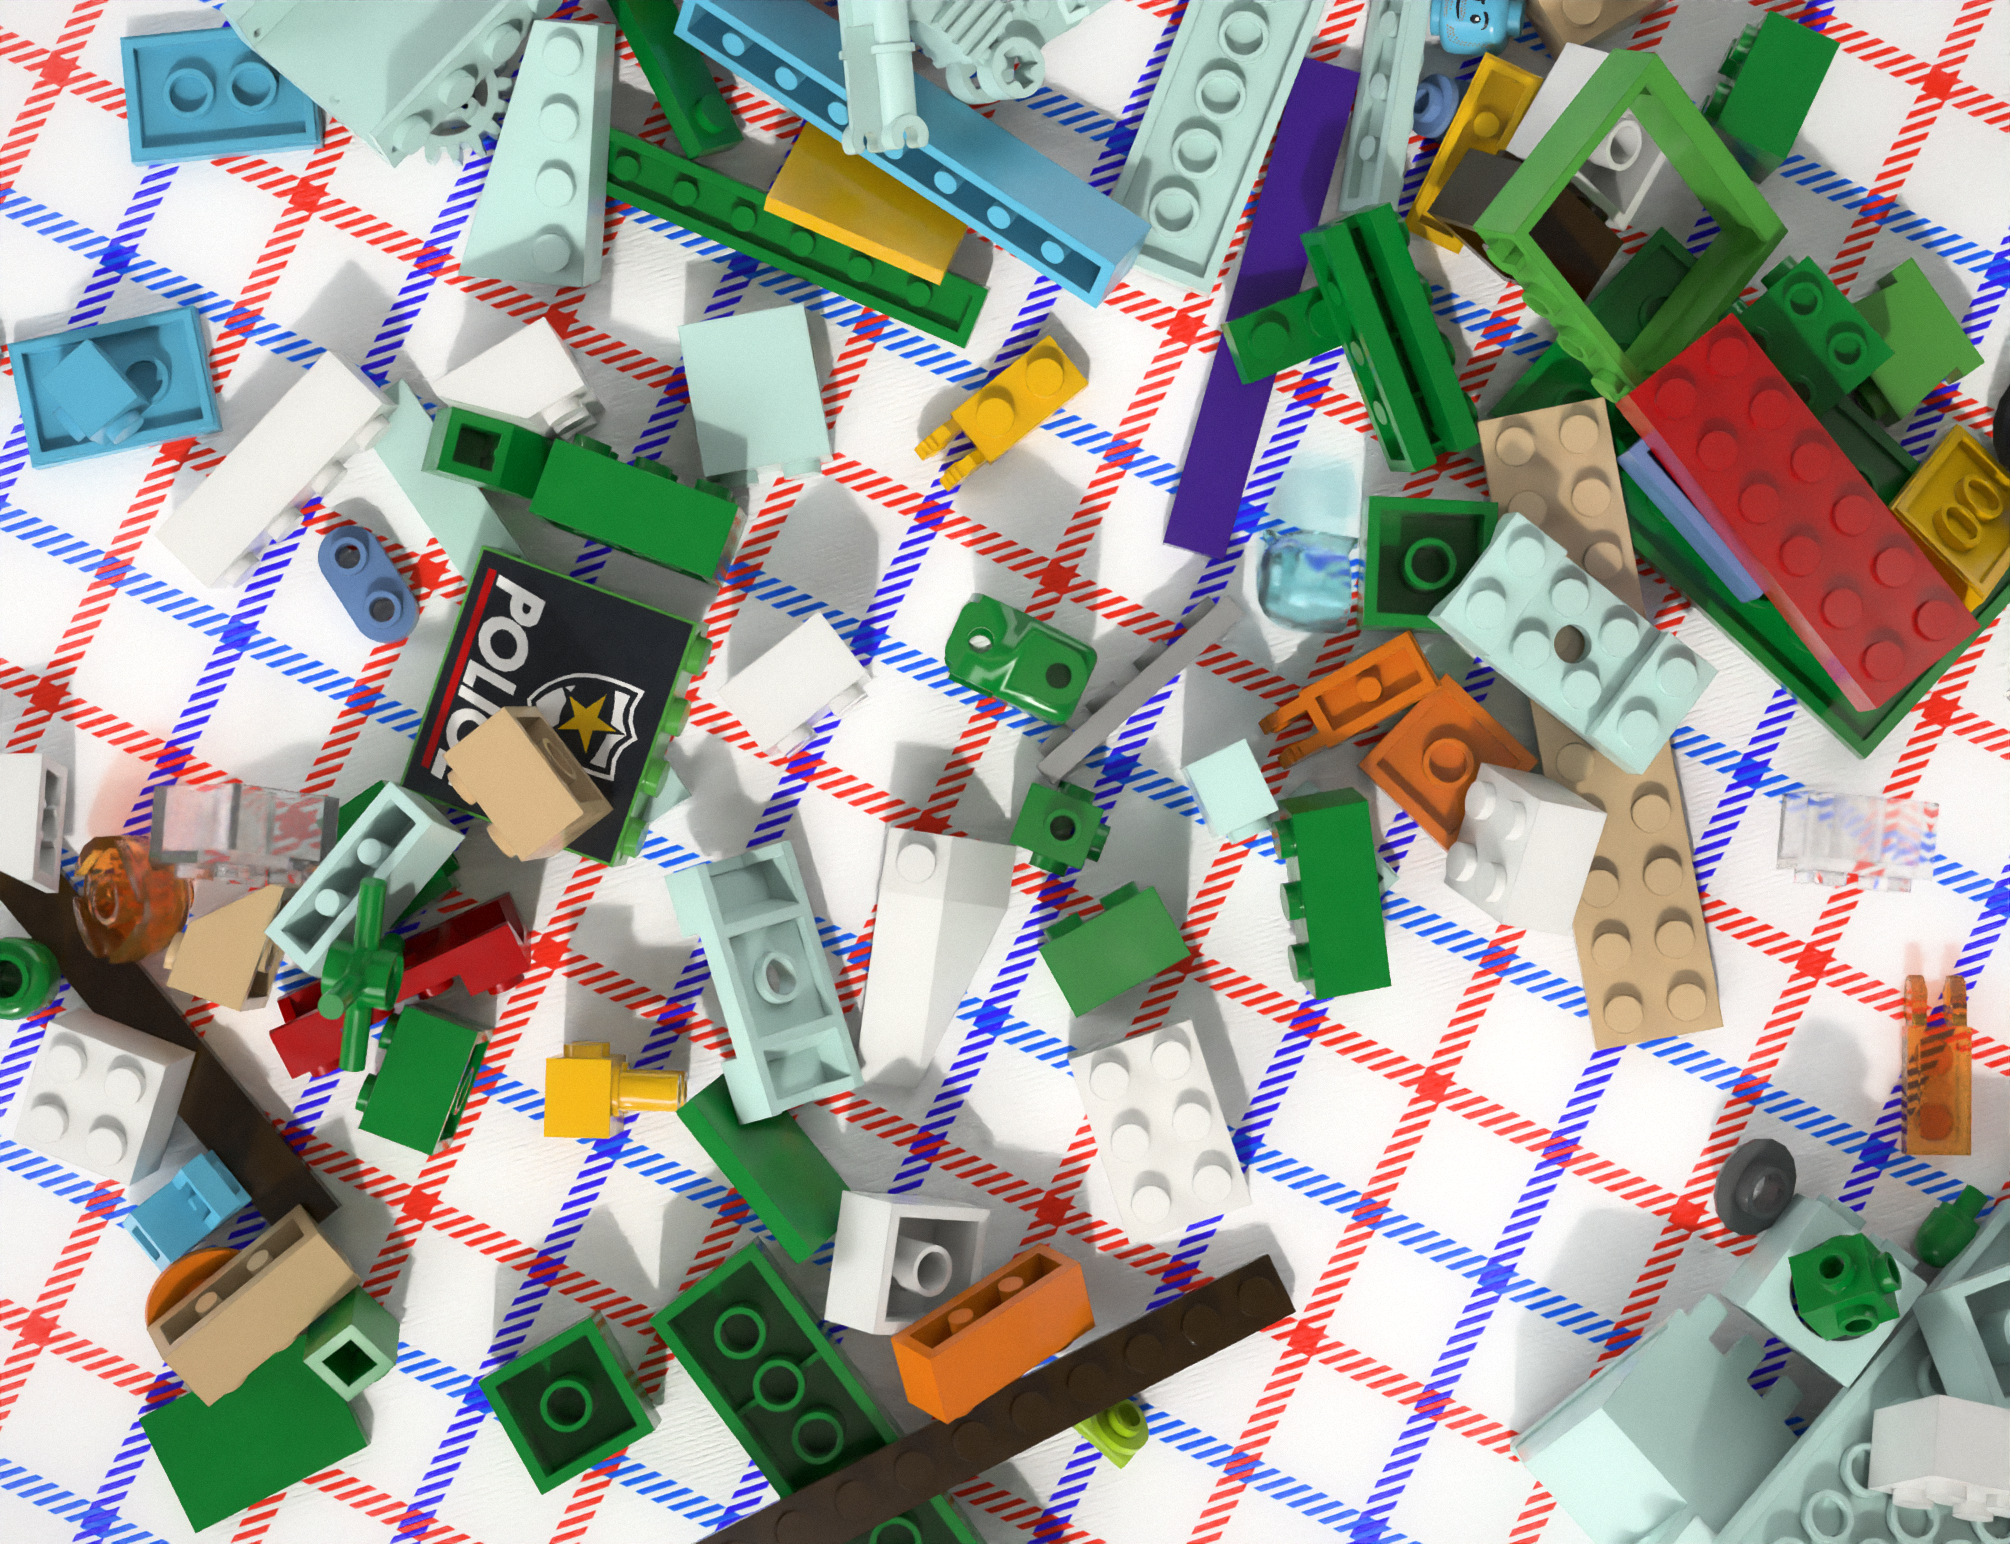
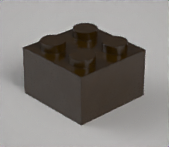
[1427,148,1624,302]

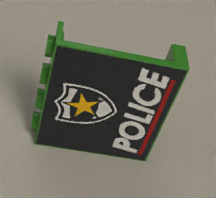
[399,545,713,868]

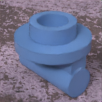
[1412,74,1471,145]

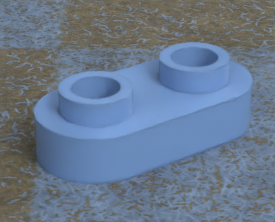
[318,525,420,644]

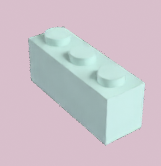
[264,781,466,978]

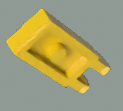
[914,335,1089,492]

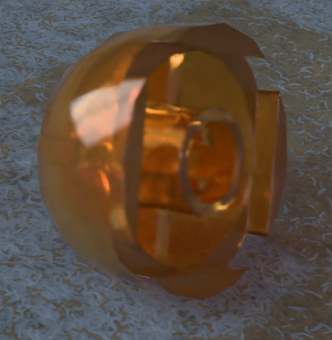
[73,835,194,964]

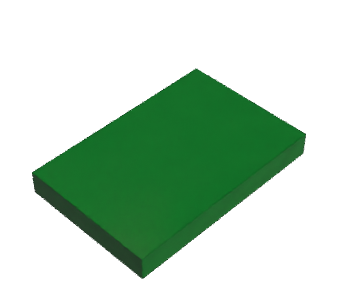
[675,1073,851,1265]
[139,1333,371,1534]

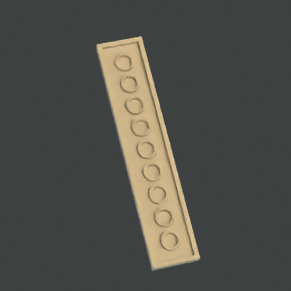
[1476,397,1724,1051]

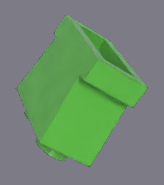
[1852,257,1985,428]

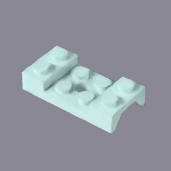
[1427,512,1719,775]
[664,840,865,1125]

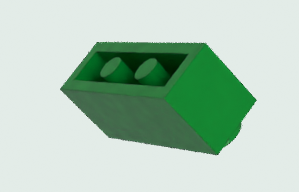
[1271,787,1392,1000]

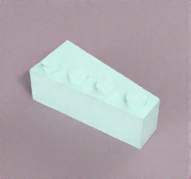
[458,18,616,288]

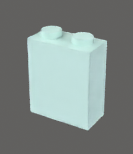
[677,303,834,491]

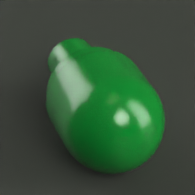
[1914,1184,1989,1269]

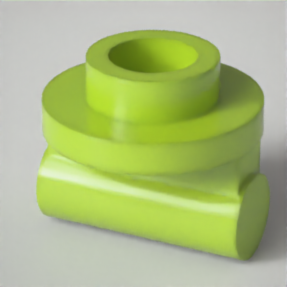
[1072,1399,1149,1470]

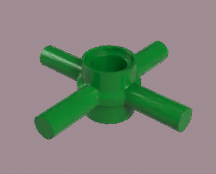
[318,877,406,1072]

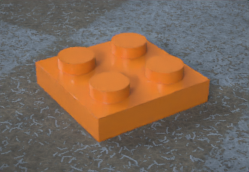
[1356,673,1539,854]

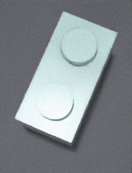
[1180,739,1279,845]

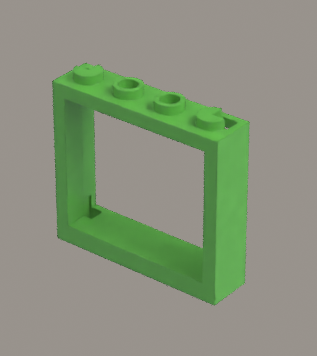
[1472,48,1788,403]

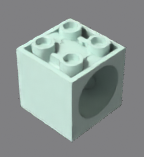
[1719,1193,1928,1388]

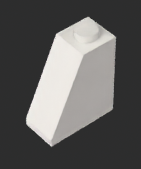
[0,753,68,893]

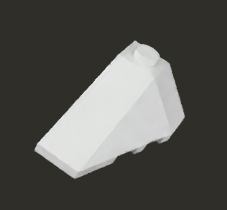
[857,827,1017,1089]

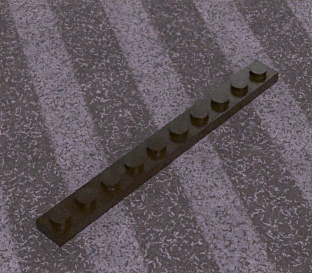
[691,1254,1296,1544]

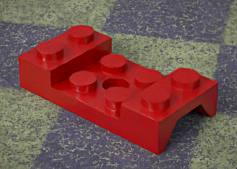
[269,891,531,1080]

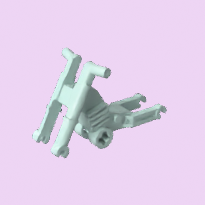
[837,0,1112,155]

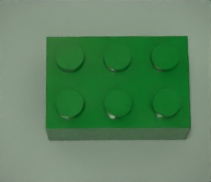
[528,434,748,589]

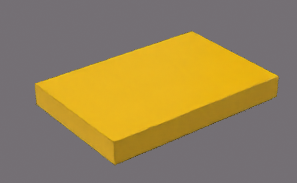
[764,121,969,286]
[1887,424,2010,613]

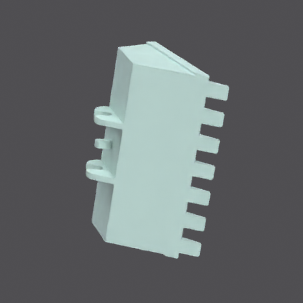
[1510,1293,1805,1544]

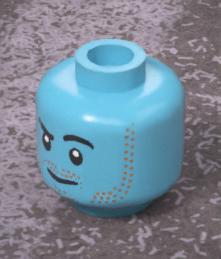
[1430,0,1526,56]

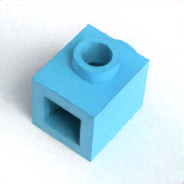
[38,339,152,446]

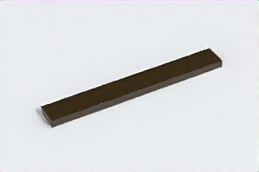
[0,866,343,1227]

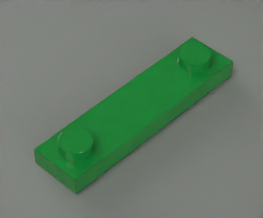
[607,0,745,160]

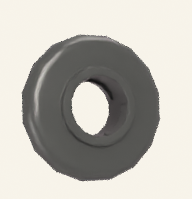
[1713,1139,1797,1235]

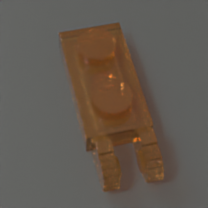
[1901,975,1972,1156]

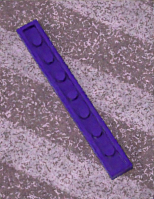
[1162,57,1361,561]

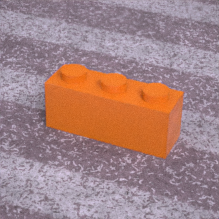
[891,1242,1096,1424]

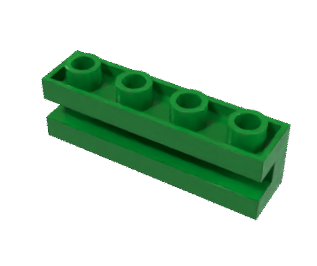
[1299,202,1481,473]

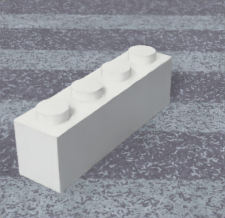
[153,350,398,589]

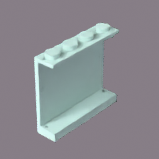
[219,0,563,169]

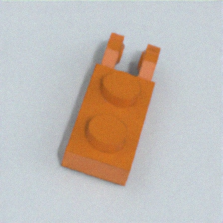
[1258,630,1443,770]

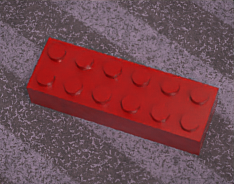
[1615,312,1981,712]

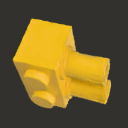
[544,1041,688,1139]

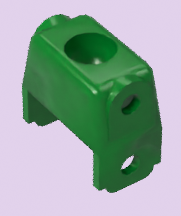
[944,593,1098,726]

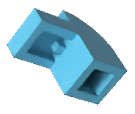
[122,1150,252,1273]

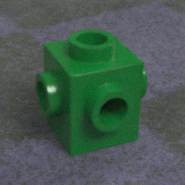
[1009,780,1111,877]
[1788,1232,1902,1341]

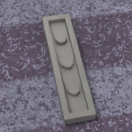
[1036,595,1245,785]

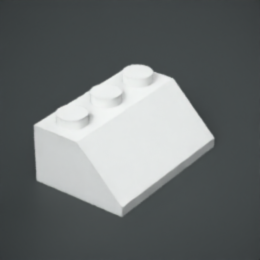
[430,317,605,442]

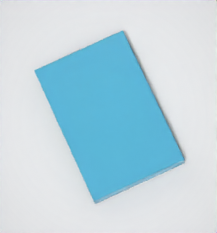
[120,26,325,167]
[7,305,223,470]

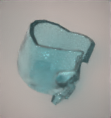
[1256,529,1359,634]

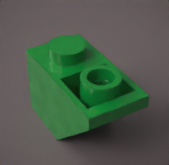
[421,407,554,502]

